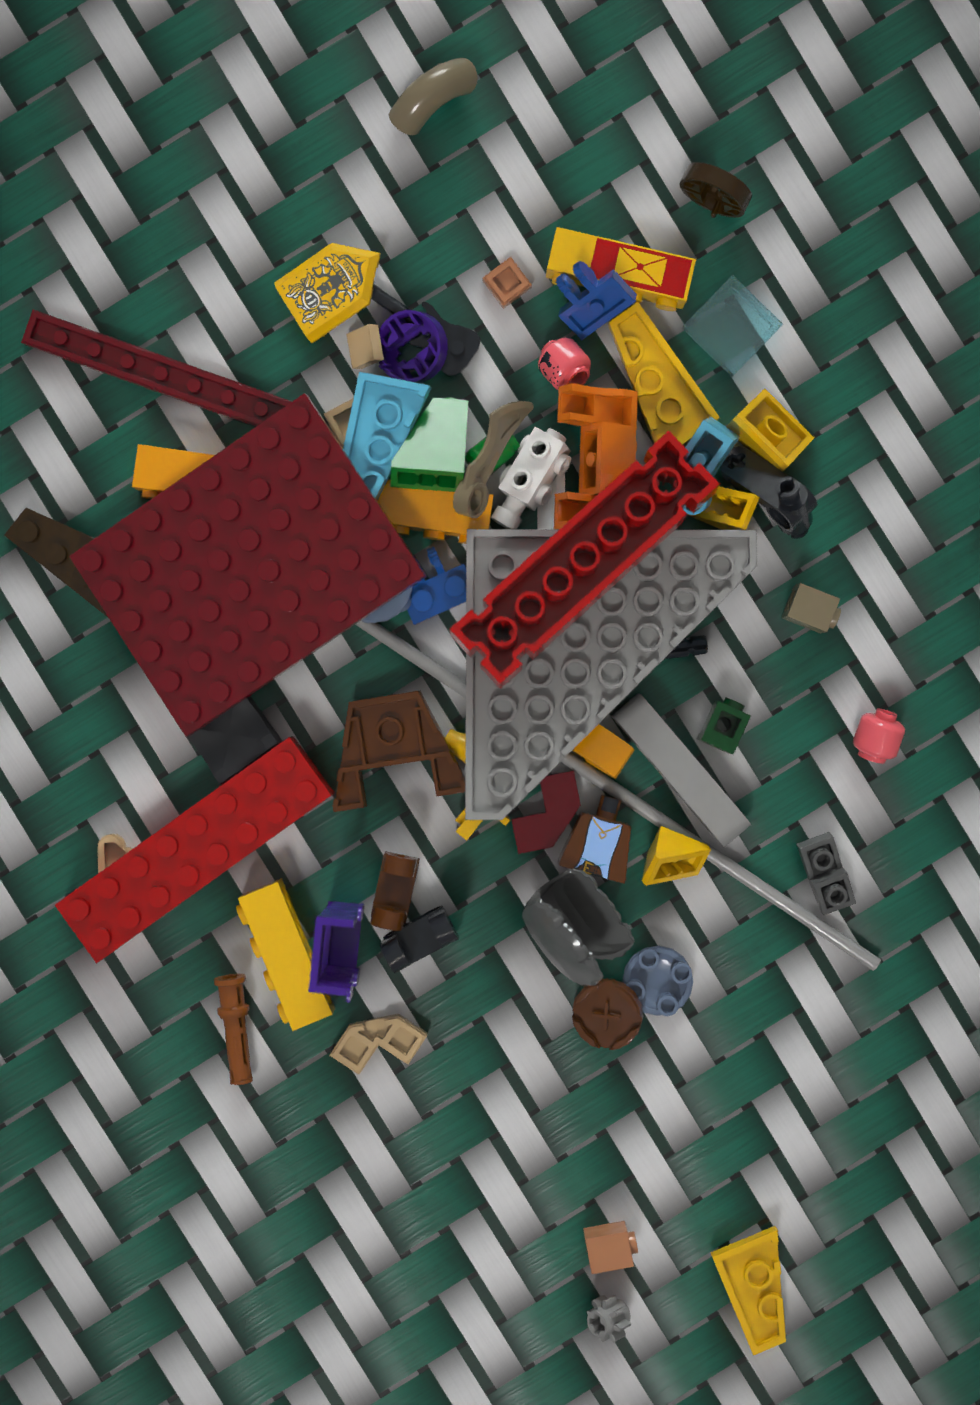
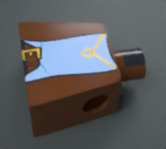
[557,795,631,884]

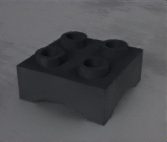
[179,696,283,785]

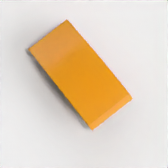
[572,724,635,779]

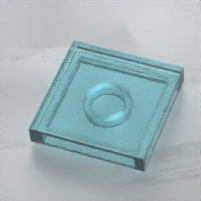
[682,275,783,377]

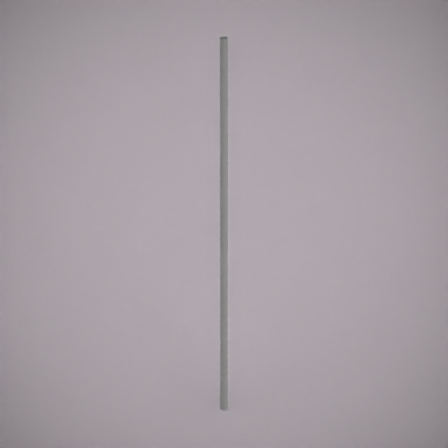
[355,621,881,971]

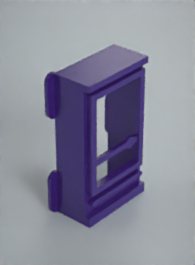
[308,901,364,1003]

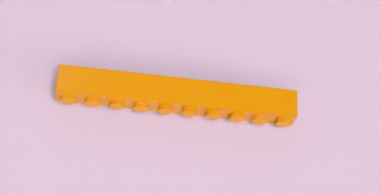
[132,444,494,544]

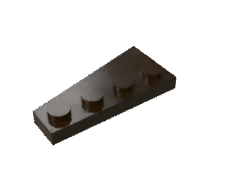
[4,508,109,618]

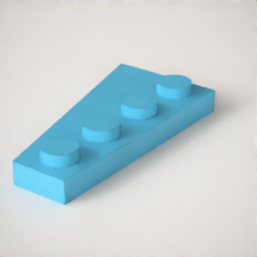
[343,372,432,501]

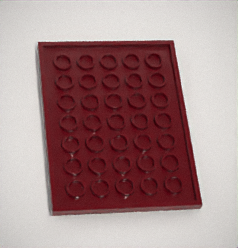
[69,393,427,737]

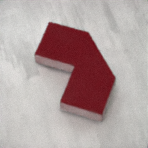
[511,770,581,854]

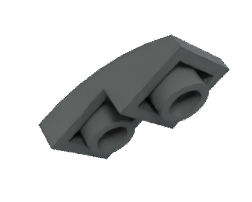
[796,832,856,916]

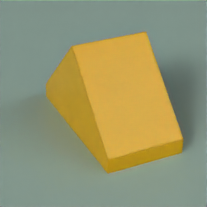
[688,486,760,530]
[642,826,711,886]

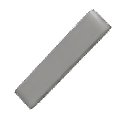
[612,693,751,848]

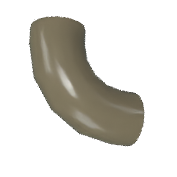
[389,58,477,135]

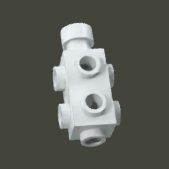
[491,427,571,529]

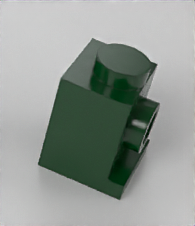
[697,697,751,755]

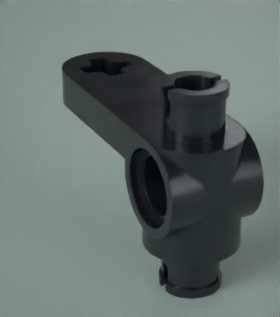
[720,446,818,539]

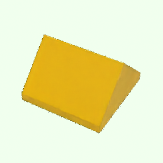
[726,388,814,472]

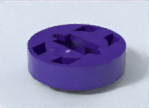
[378,310,448,383]

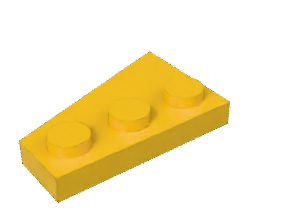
[711,1226,786,1356]

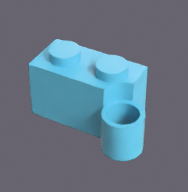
[667,417,740,515]

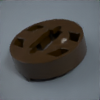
[679,162,752,218]

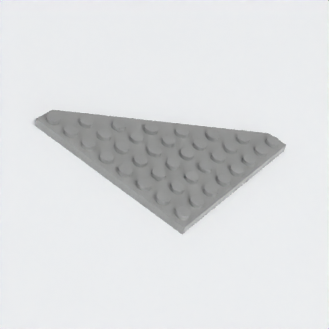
[465,529,757,820]

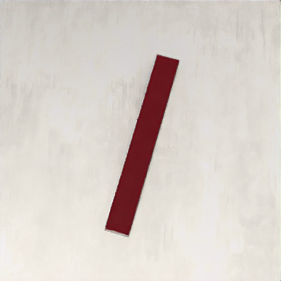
[21,309,292,427]

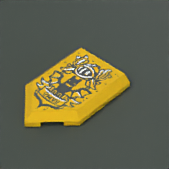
[274,243,381,343]

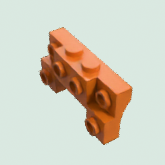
[554,383,638,530]

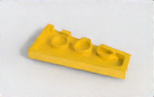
[608,302,720,445]

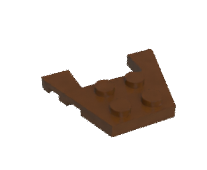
[333,690,465,812]

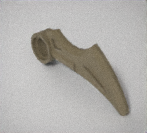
[453,401,534,518]

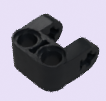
[380,905,459,973]

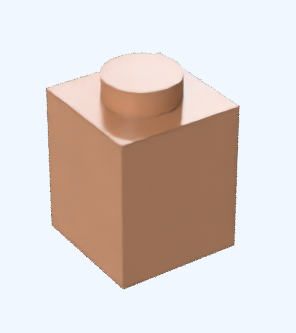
[583,1221,638,1274]

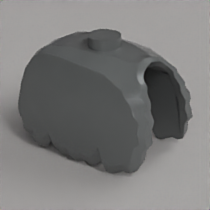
[522,869,635,986]

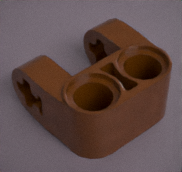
[370,851,420,931]

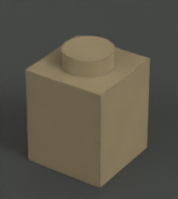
[781,583,841,633]

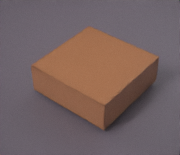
[482,257,532,309]

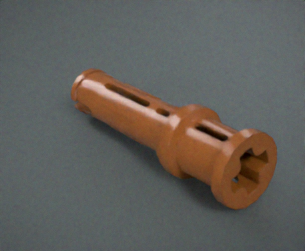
[214,974,253,1085]

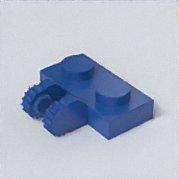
[556,261,637,340]
[407,546,466,625]

